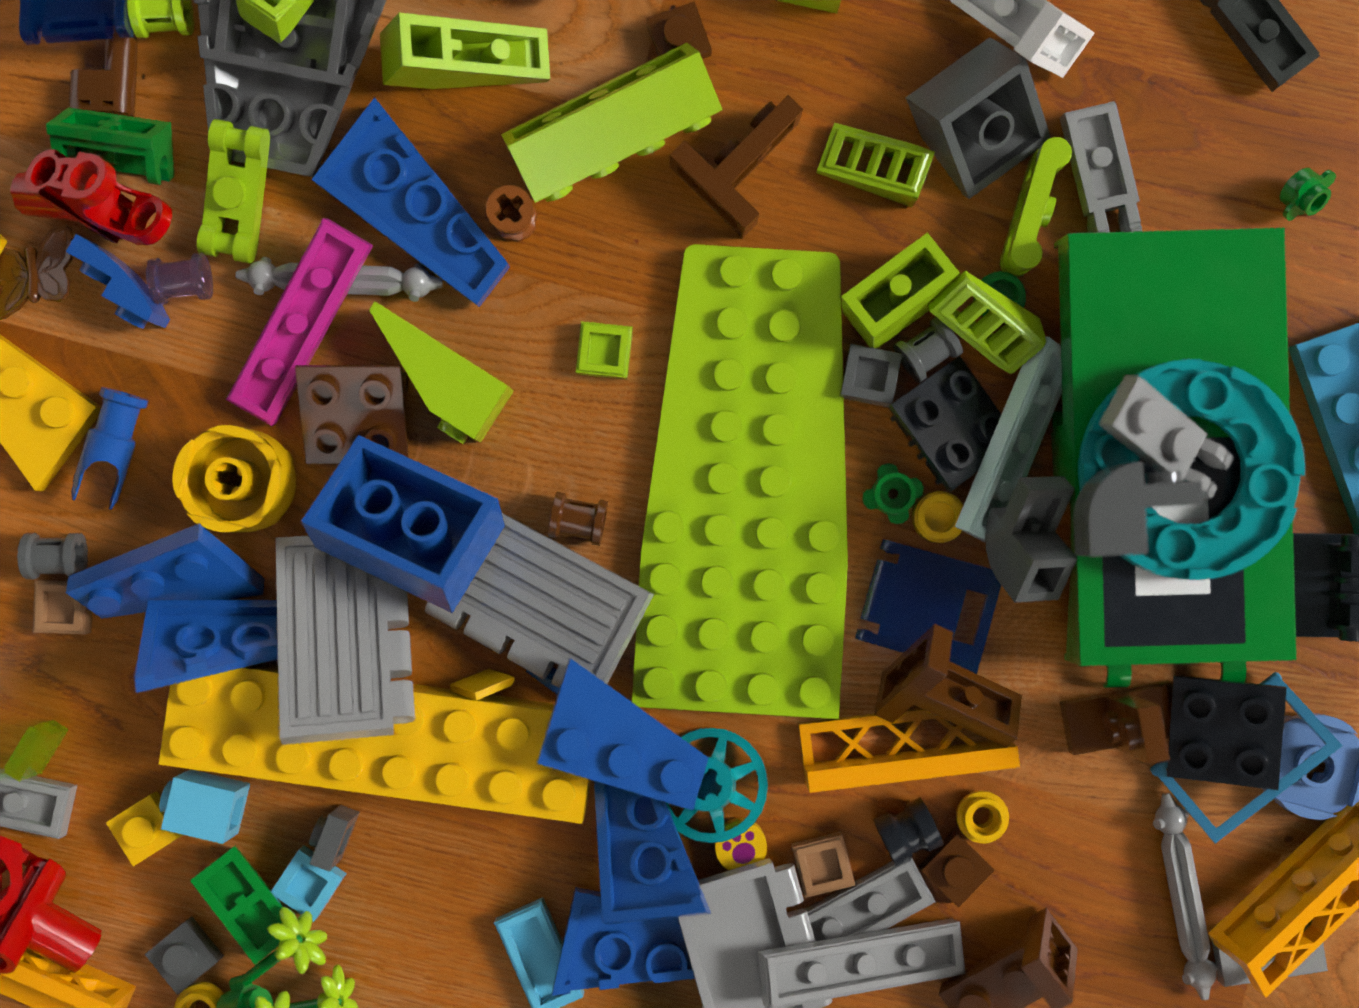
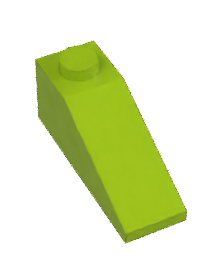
[380,12,550,89]
[369,301,514,444]

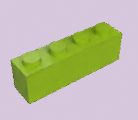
[501,43,723,203]

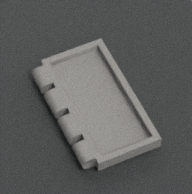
[425,513,654,688]
[275,535,415,745]
[678,858,832,1008]

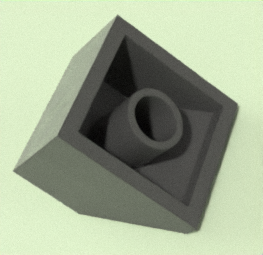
[906,37,1051,199]

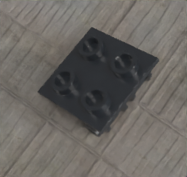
[888,356,1002,492]
[1293,533,1359,641]
[1167,675,1287,790]

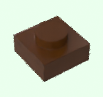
[646,1,712,59]
[918,830,995,908]

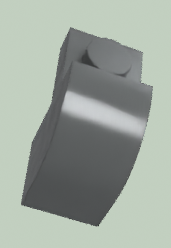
[1073,462,1203,557]
[985,476,1077,602]

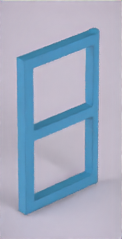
[1150,672,1343,844]

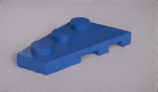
[66,523,265,619]
[134,600,278,693]
[537,658,709,810]
[594,781,711,925]
[552,887,695,996]

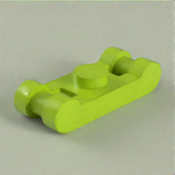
[197,119,270,264]
[1000,137,1072,277]

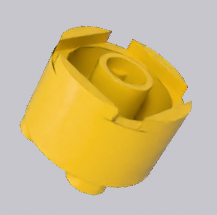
[172,425,296,532]

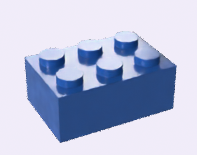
[301,435,505,613]

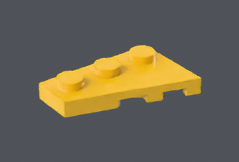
[0,335,101,492]

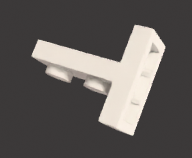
[950,0,1095,78]

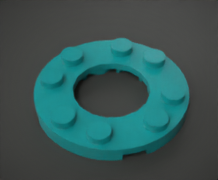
[1078,359,1305,580]

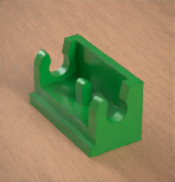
[46,107,175,185]
[190,845,283,965]

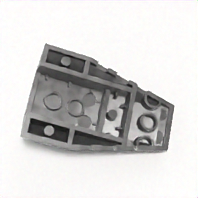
[194,0,387,177]

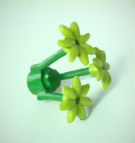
[216,907,359,1008]

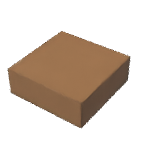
[33,580,92,634]
[791,831,855,898]

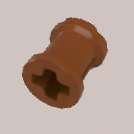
[486,185,537,242]

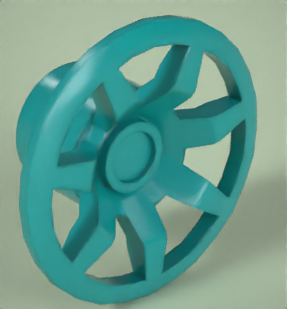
[666,728,768,843]

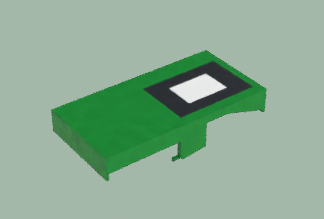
[1051,227,1297,688]

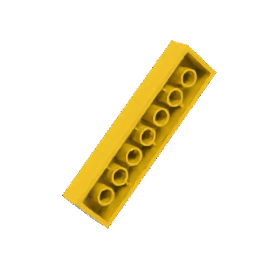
[158,663,590,824]

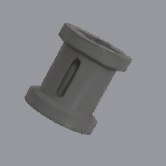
[893,317,963,383]
[17,533,88,579]

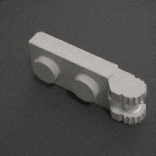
[1060,101,1142,233]
[1099,375,1233,499]

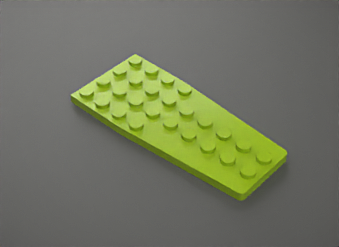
[632,244,848,719]

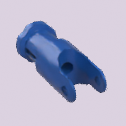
[71,387,149,510]

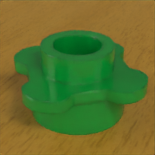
[1280,168,1336,221]
[862,463,924,524]

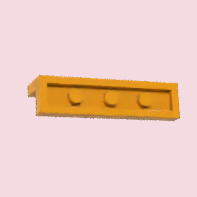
[798,708,1020,793]
[1208,801,1359,998]
[0,948,136,1008]

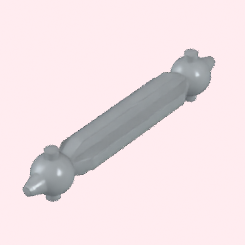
[236,257,443,302]
[1153,793,1218,1000]

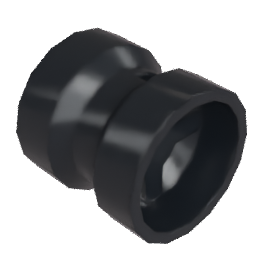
[873,797,944,867]

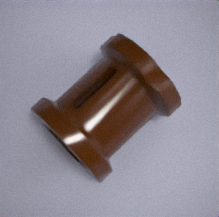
[548,491,608,546]

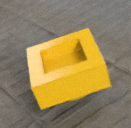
[106,791,183,867]

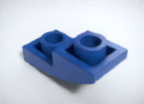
[66,234,170,329]

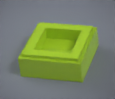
[576,321,633,380]

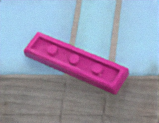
[226,218,373,426]

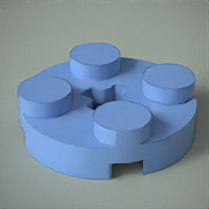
[1262,713,1359,820]

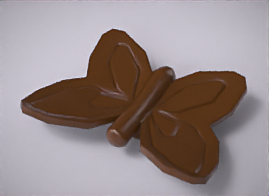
[0,225,74,320]

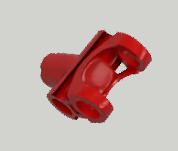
[10,149,173,245]
[0,836,102,974]

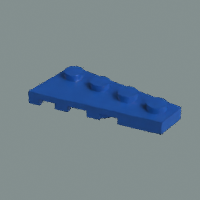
[312,97,510,307]

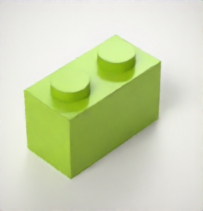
[841,232,960,349]

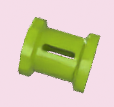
[127,0,194,39]

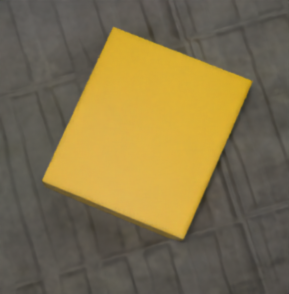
[450,669,514,701]

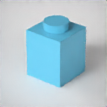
[159,769,251,844]

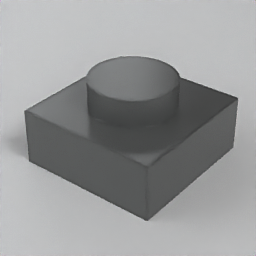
[840,344,902,407]
[309,805,360,872]
[145,916,224,995]

